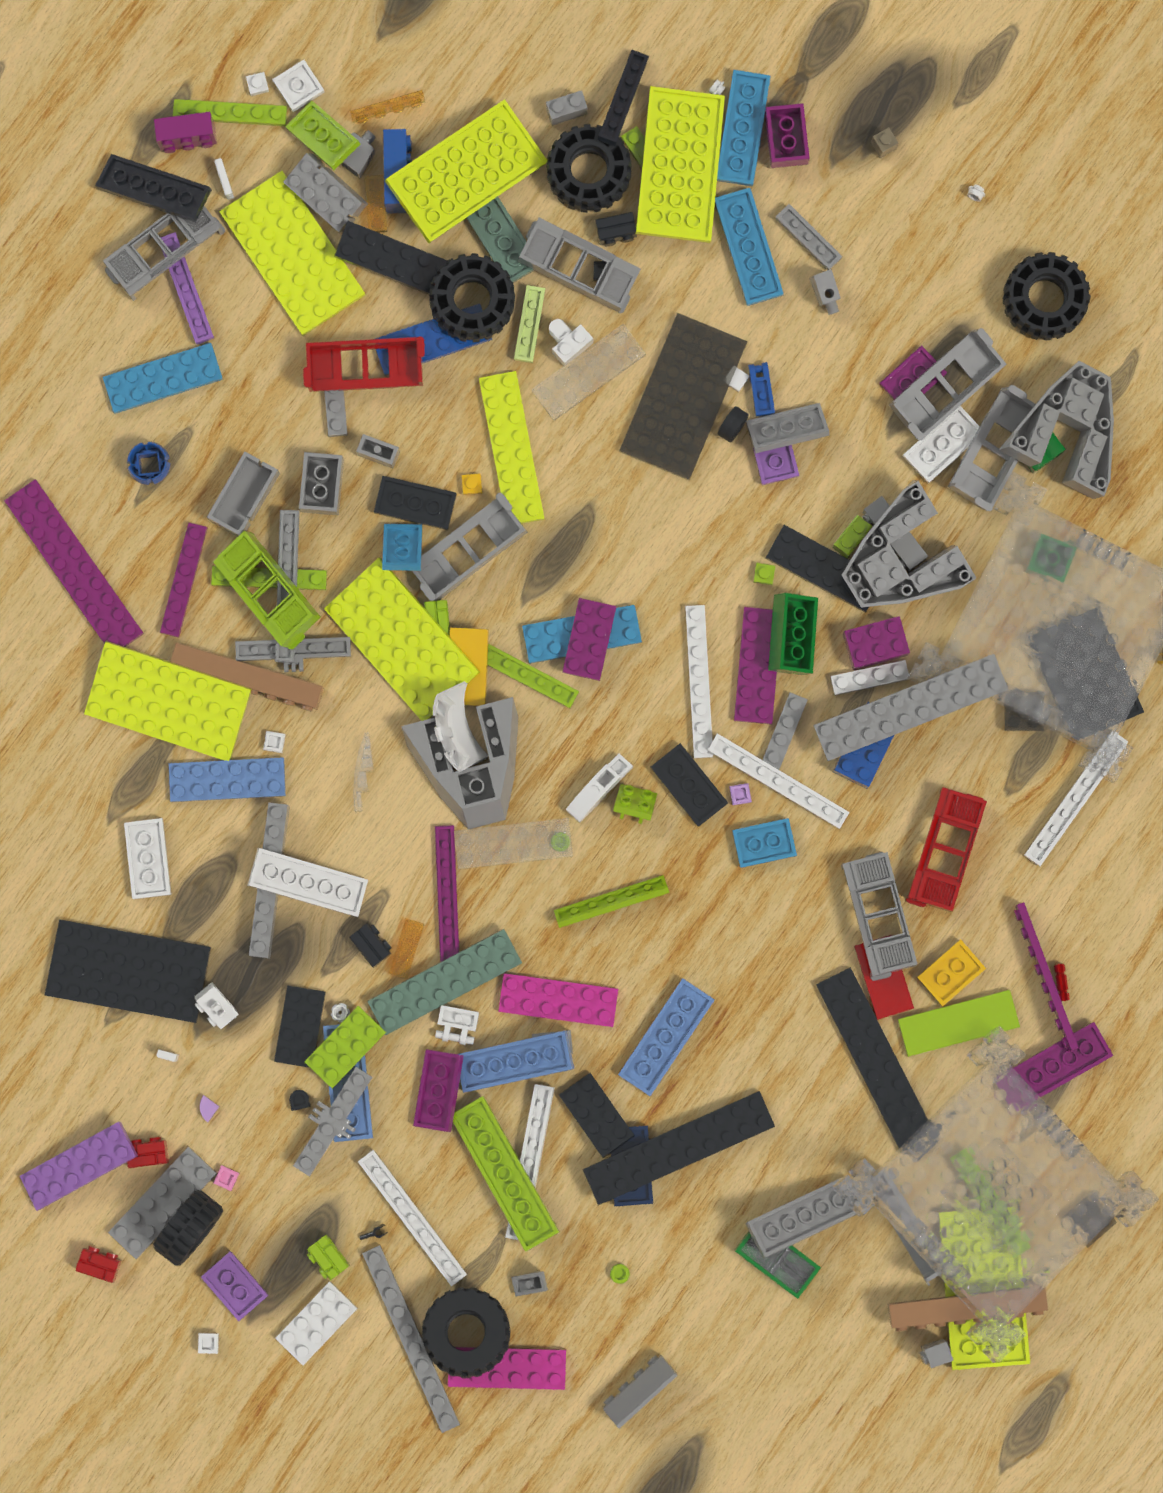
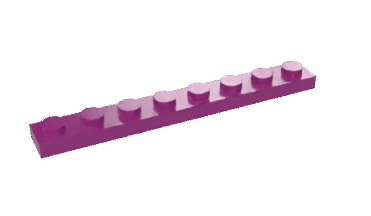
[1014,902,1079,1052]

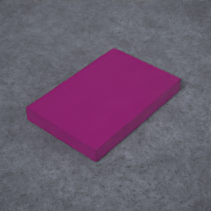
[879,345,947,400]

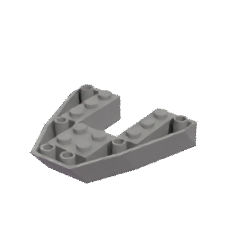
[999,361,1114,499]
[842,480,976,608]
[401,697,518,830]

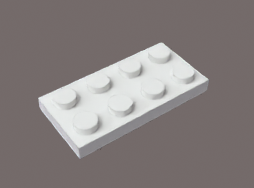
[903,406,980,484]
[124,818,171,899]
[275,1281,358,1365]

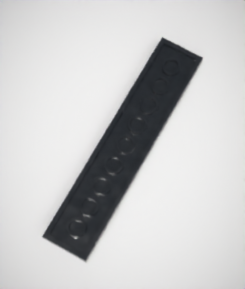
[816,967,939,1158]
[582,1091,775,1205]

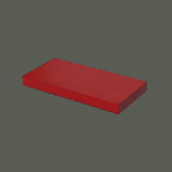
[854,935,914,1020]

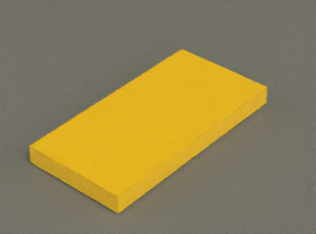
[450,627,489,706]

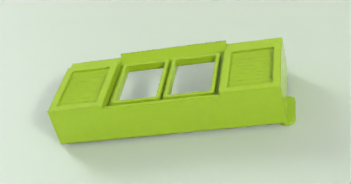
[213,531,321,650]

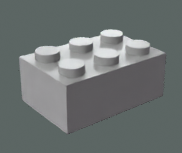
[299,452,344,516]

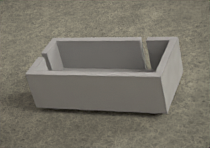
[284,153,369,232]
[207,452,280,537]

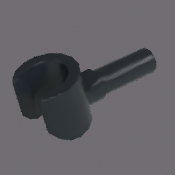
[360,1224,388,1240]

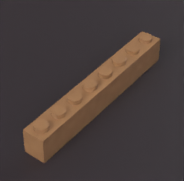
[170,643,324,712]
[888,1285,1048,1331]

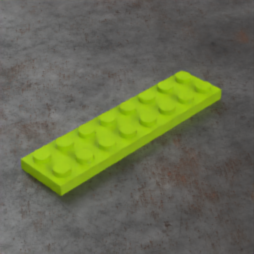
[453,1096,560,1252]

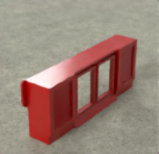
[303,336,425,392]
[906,787,987,912]

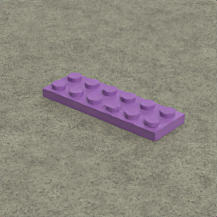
[20,1121,138,1211]

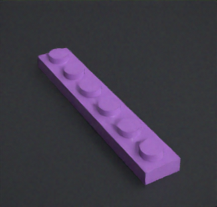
[161,232,214,345]

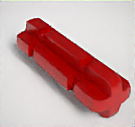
[1054,963,1070,1002]

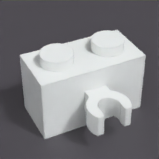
[194,982,239,1029]

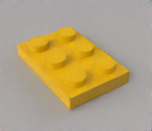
[917,939,986,1007]

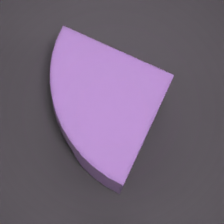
[200,1095,220,1122]

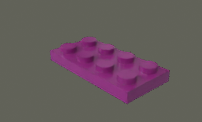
[562,598,616,681]
[413,1049,464,1132]

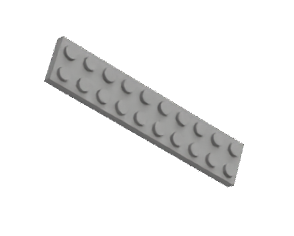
[813,654,1008,761]

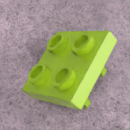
[613,784,657,824]

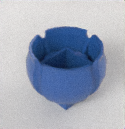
[127,441,171,485]

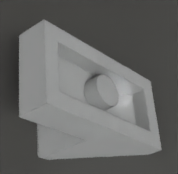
[511,1271,548,1296]

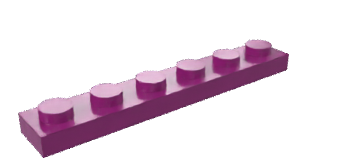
[160,522,208,638]

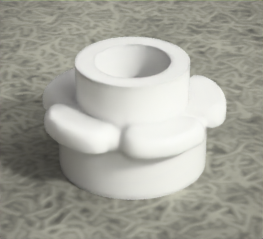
[708,79,725,95]
[967,185,985,202]
[331,1003,350,1022]

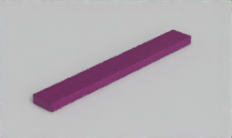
[435,825,459,962]

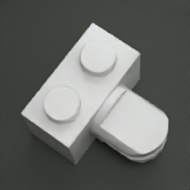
[549,319,593,367]

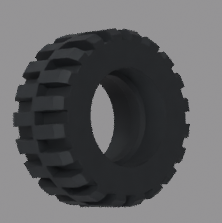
[153,1190,223,1266]

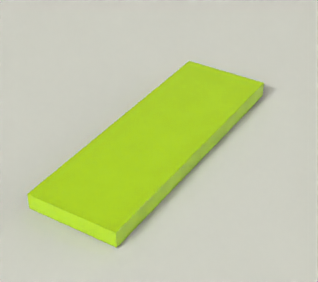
[898,990,1020,1057]

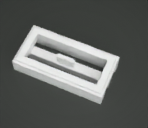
[214,158,234,200]

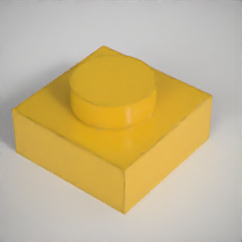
[462,473,482,495]

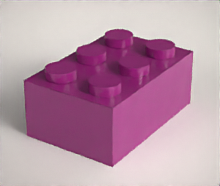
[765,103,810,168]
[154,112,217,153]
[843,616,910,670]

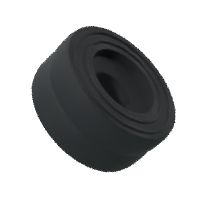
[718,406,749,443]

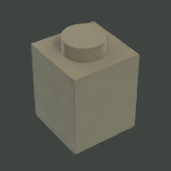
[871,127,899,158]

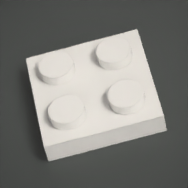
[272,60,325,112]

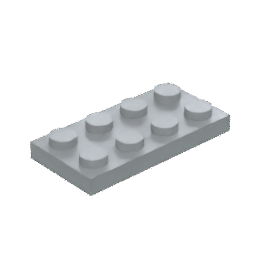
[746,403,830,453]

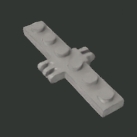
[235,637,351,672]
[293,1067,373,1176]

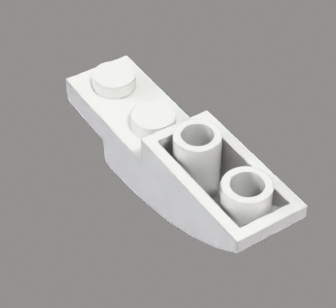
[566,754,633,823]

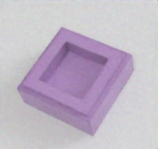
[729,783,752,806]

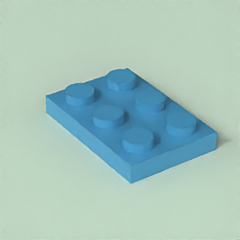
[382,524,422,571]
[732,818,797,868]

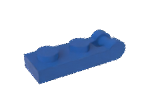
[748,362,775,417]

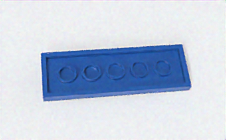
[375,303,492,376]

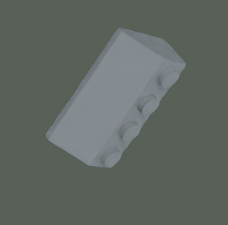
[603,1355,678,1428]

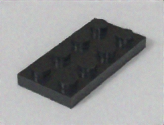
[374,476,457,530]
[650,743,728,827]
[274,985,326,1068]
[559,1073,635,1159]

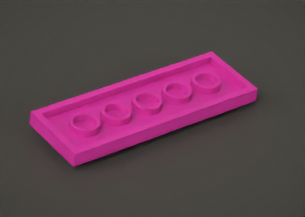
[498,973,618,1027]
[448,1347,566,1390]

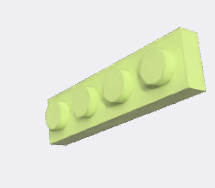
[514,285,545,363]

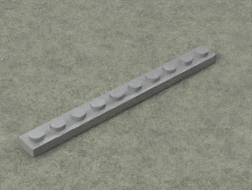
[362,1245,460,1433]

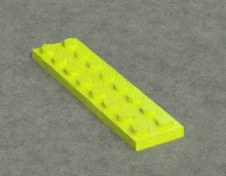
[479,371,544,524]

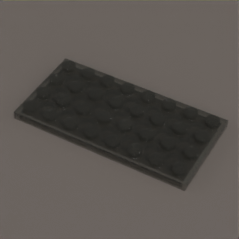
[619,313,748,481]

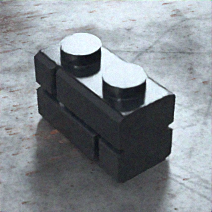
[595,212,637,247]
[349,923,392,968]

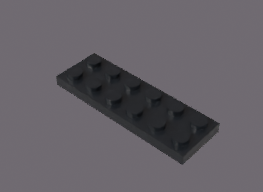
[95,154,212,223]
[334,221,448,295]
[765,525,869,613]

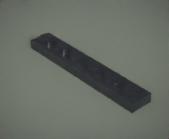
[597,50,649,146]

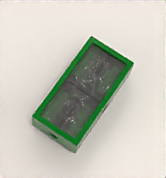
[734,1231,821,1299]

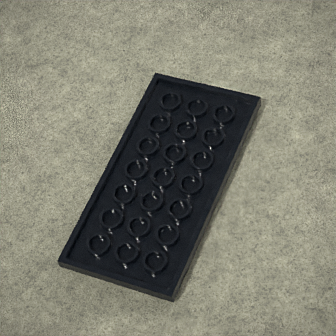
[45,919,211,1023]

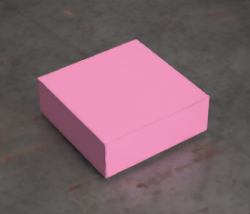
[214,1165,240,1191]

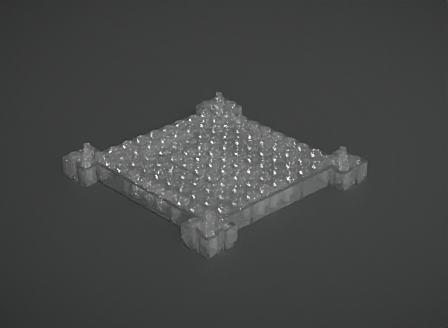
[907,472,1163,783]
[832,1026,1159,1363]

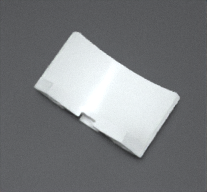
[433,681,488,772]

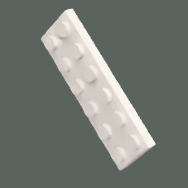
[247,848,368,917]

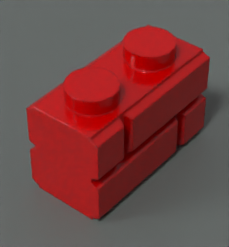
[127,1137,169,1168]
[75,1246,122,1283]

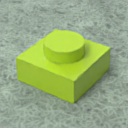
[753,563,775,585]

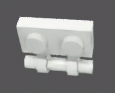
[435,1005,479,1045]

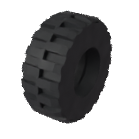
[547,124,631,213]
[1003,252,1091,341]
[429,253,515,342]
[422,1287,510,1378]

